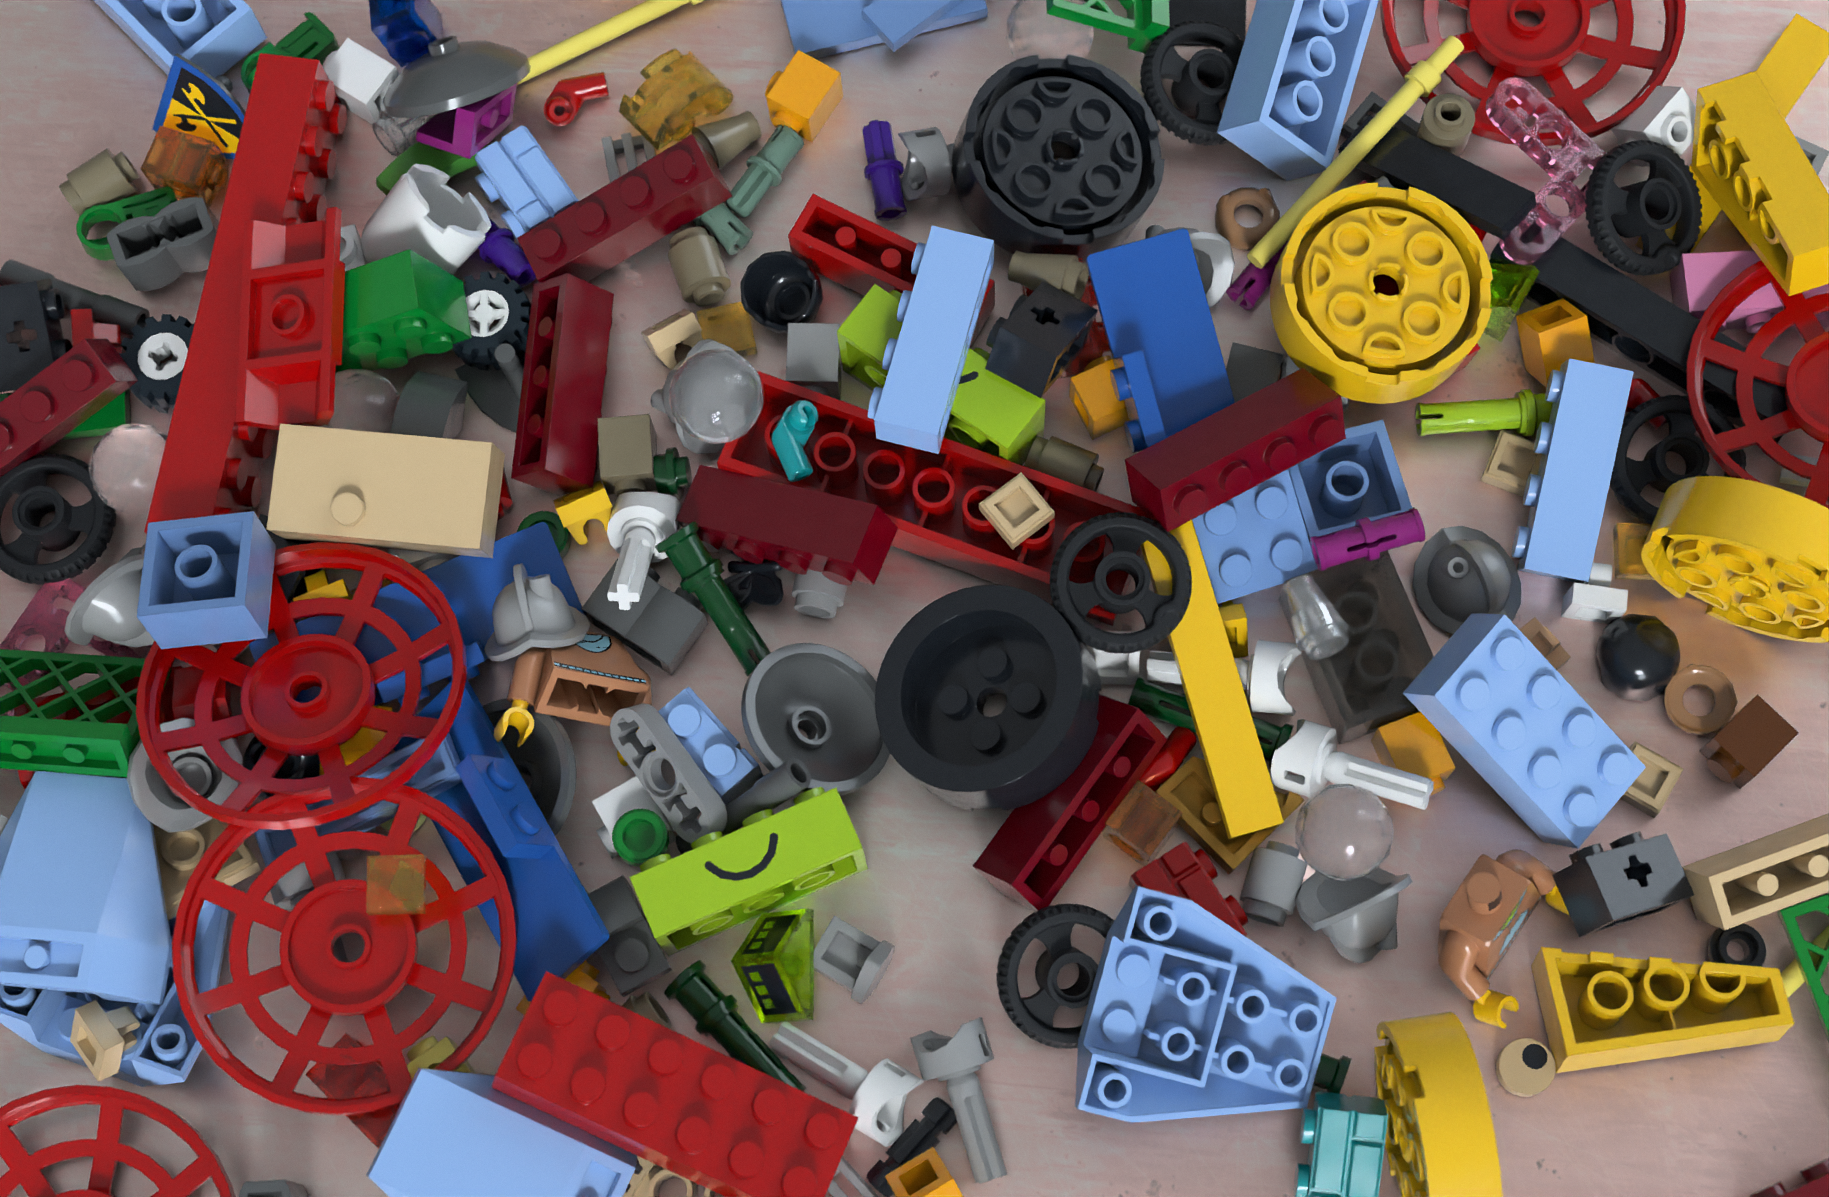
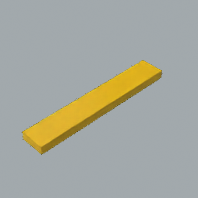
[1635,13,1829,253]
[1141,520,1284,839]

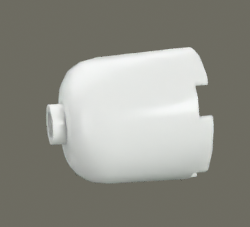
[361,164,491,275]

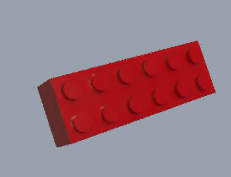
[491,971,859,1197]

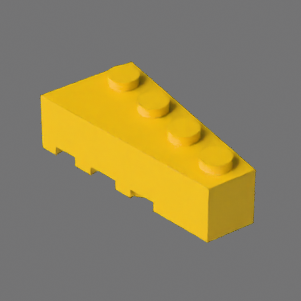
[1691,71,1829,296]
[1531,947,1795,1073]

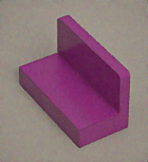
[416,83,517,159]

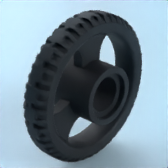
[1140,20,1245,146]
[1584,140,1702,276]
[1610,395,1746,526]
[0,453,116,585]
[1050,512,1192,654]
[996,903,1114,1049]

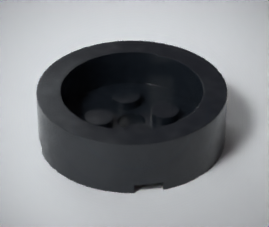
[952,54,1165,263]
[875,585,1102,811]

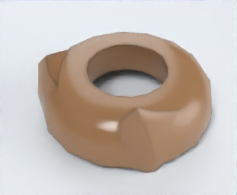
[1215,187,1280,250]
[1663,664,1738,735]

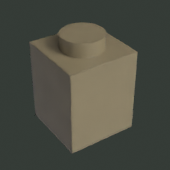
[597,414,657,497]

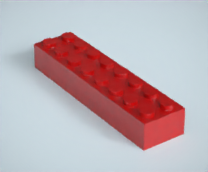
[717,371,1152,626]

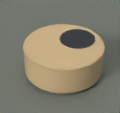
[1495,1038,1556,1097]

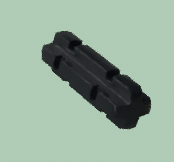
[866,1097,957,1197]

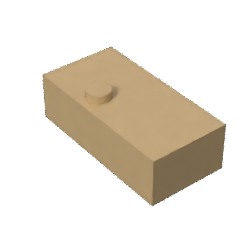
[266,424,505,558]

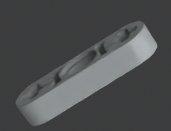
[610,703,727,843]

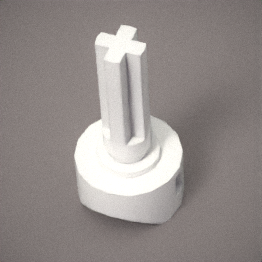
[607,492,681,610]
[1147,640,1302,716]
[1271,719,1434,810]
[769,1021,924,1147]

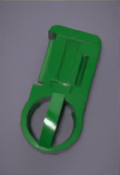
[241,12,340,93]
[76,186,178,261]

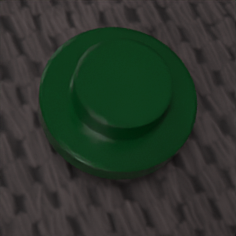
[653,447,692,499]

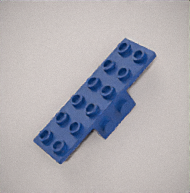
[1085,228,1235,453]
[249,522,583,706]
[393,678,609,1002]

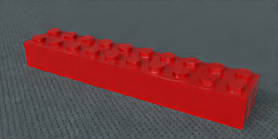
[144,53,347,534]

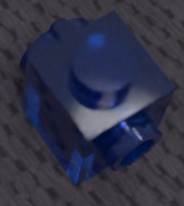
[369,0,444,67]

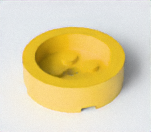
[1270,182,1493,404]
[1641,476,1829,643]
[1374,1012,1503,1197]

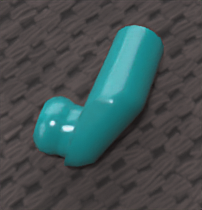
[771,400,819,482]

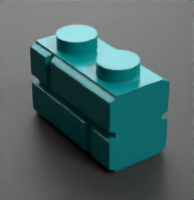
[1294,1091,1388,1197]

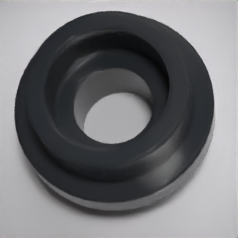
[1708,923,1766,967]

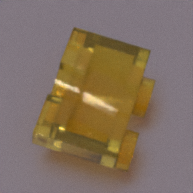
[619,49,733,150]

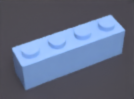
[868,226,994,454]
[1512,358,1634,583]

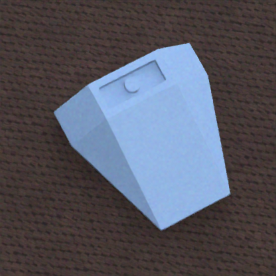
[0,771,172,1005]
[0,885,235,1087]
[1075,885,1337,1123]
[366,1068,637,1197]

